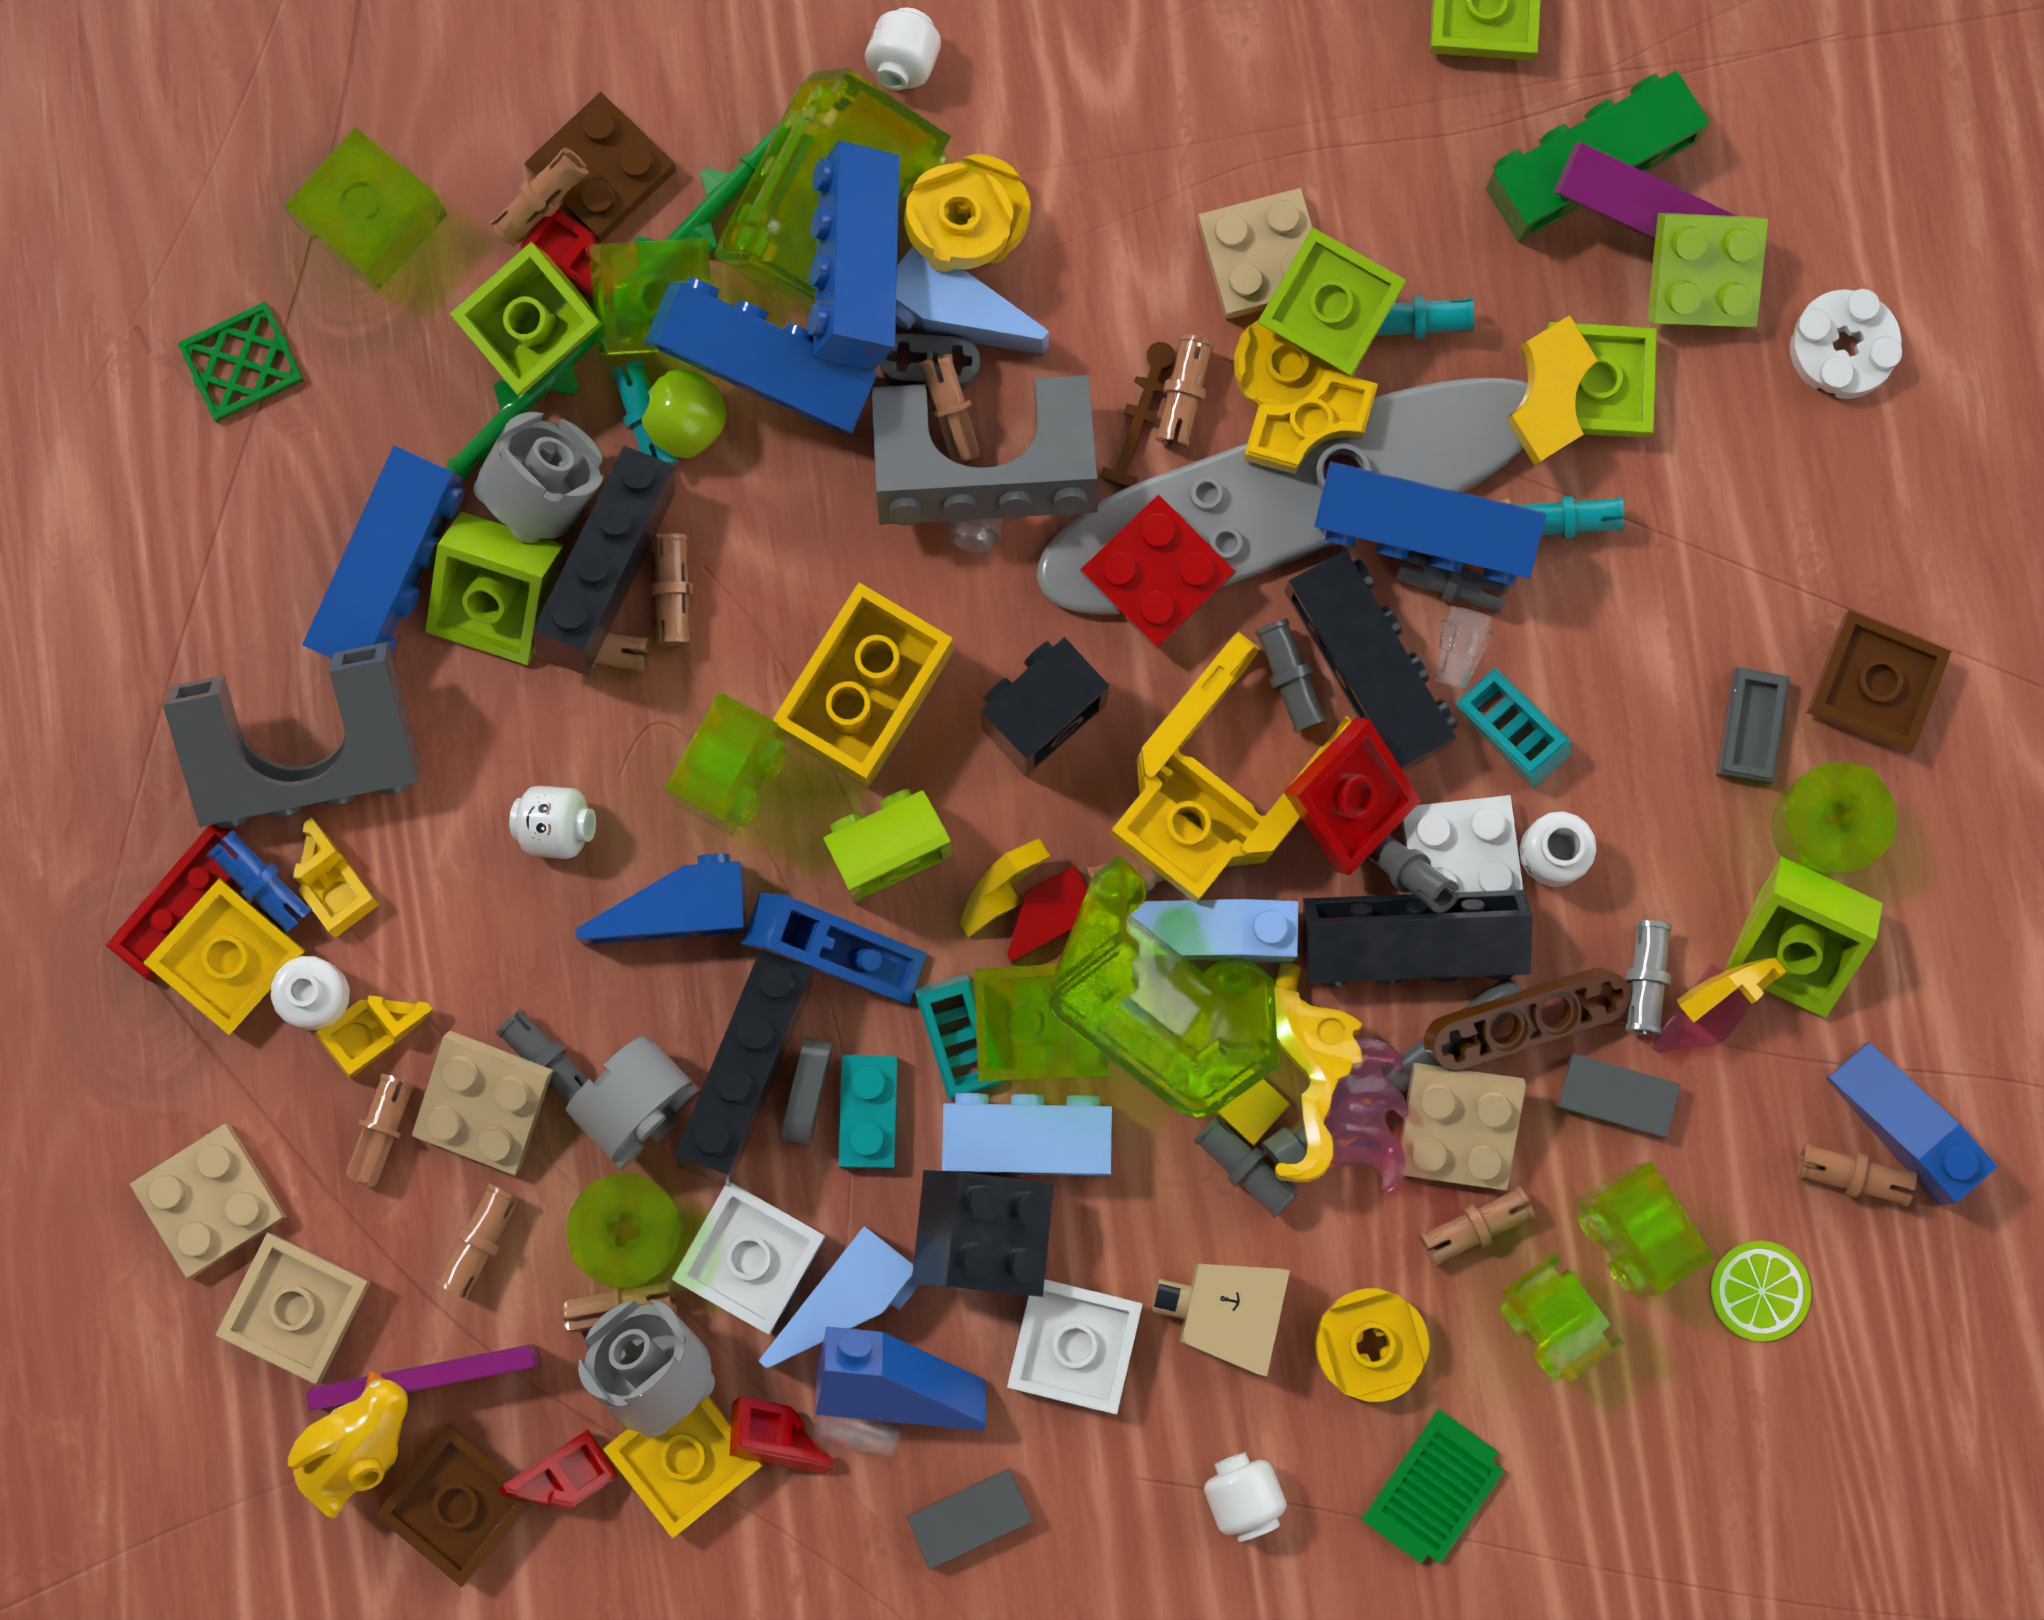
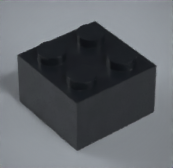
[981,637,1110,777]
[912,1170,1054,1297]

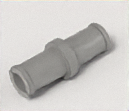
[1625,920,1672,1036]

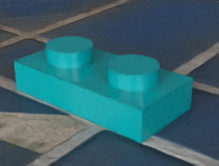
[838,1055,898,1169]

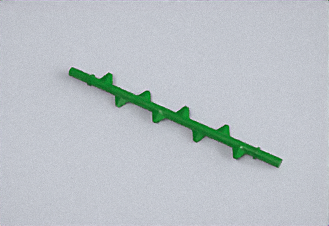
[445,120,796,480]

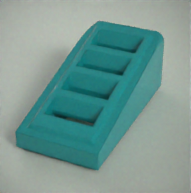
[1455,668,1572,788]
[914,974,1001,1100]

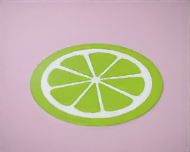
[1711,1240,1811,1342]

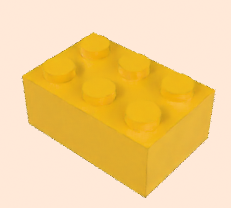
[771,582,954,788]

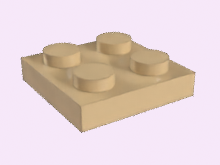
[1197,188,1312,320]
[412,1031,553,1176]
[1395,1062,1526,1190]
[129,1123,287,1279]
[216,1233,371,1384]

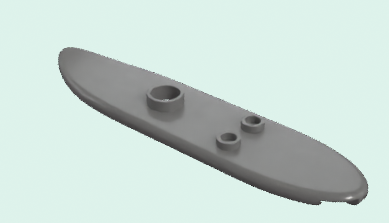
[1036,378,1527,615]

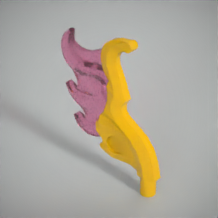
[1270,963,1409,1194]

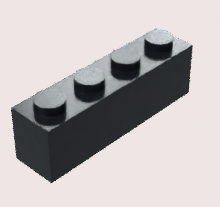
[533,446,675,676]
[1285,549,1457,772]
[1303,890,1533,986]
[675,948,813,1187]

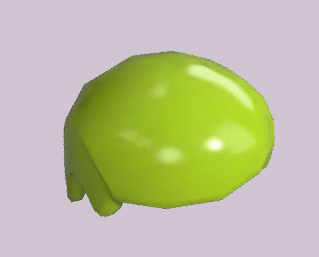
[642,369,727,458]

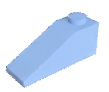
[895,246,1049,355]
[1127,899,1299,963]
[758,1226,920,1368]

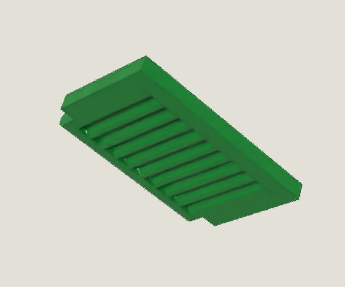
[1360,1408,1505,1564]

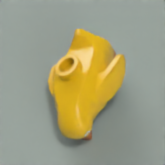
[288,1371,408,1519]

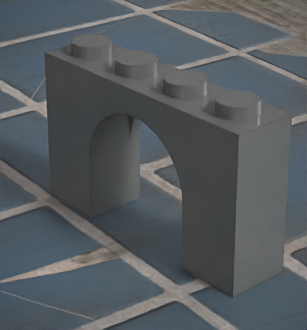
[872,375,1098,525]
[163,642,421,828]

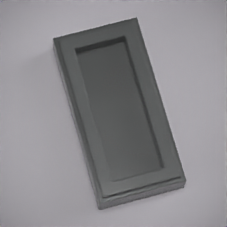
[1716,667,1790,785]
[1556,1053,1681,1139]
[907,1468,1033,1569]

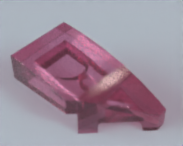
[1651,963,1755,1053]

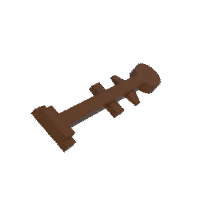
[1099,342,1174,488]

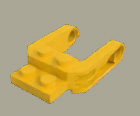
[1109,631,1353,903]

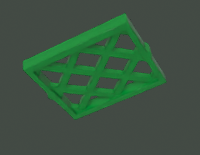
[177,302,304,423]

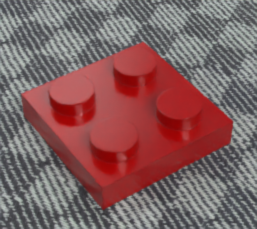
[1080,494,1235,650]
[1284,717,1421,876]

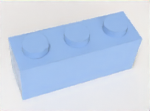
[942,1093,1112,1176]

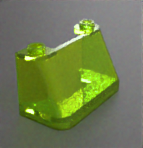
[715,68,951,308]
[1049,855,1279,1118]

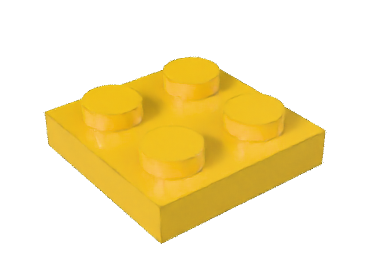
[143,878,305,1035]
[603,1396,763,1539]

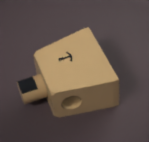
[1152,1264,1290,1377]

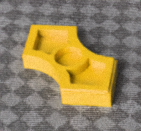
[1506,315,1598,465]
[1244,370,1378,475]

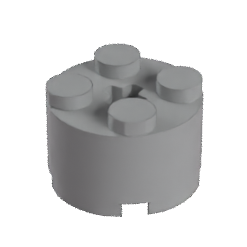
[473,412,604,544]
[566,1035,701,1170]
[578,1300,715,1438]

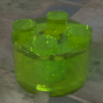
[1771,762,1897,880]
[567,1173,686,1288]
[1498,1251,1624,1384]

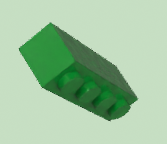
[1486,70,1710,242]

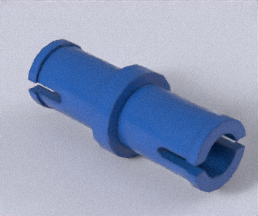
[207,830,311,933]

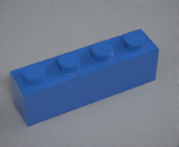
[807,140,900,371]
[644,277,877,433]
[302,445,465,659]
[1314,461,1546,585]

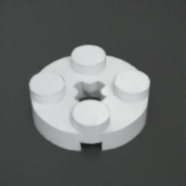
[1790,289,1902,399]

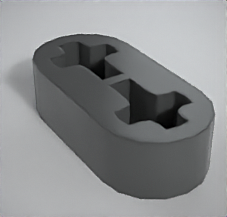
[880,333,981,390]
[781,1037,833,1146]

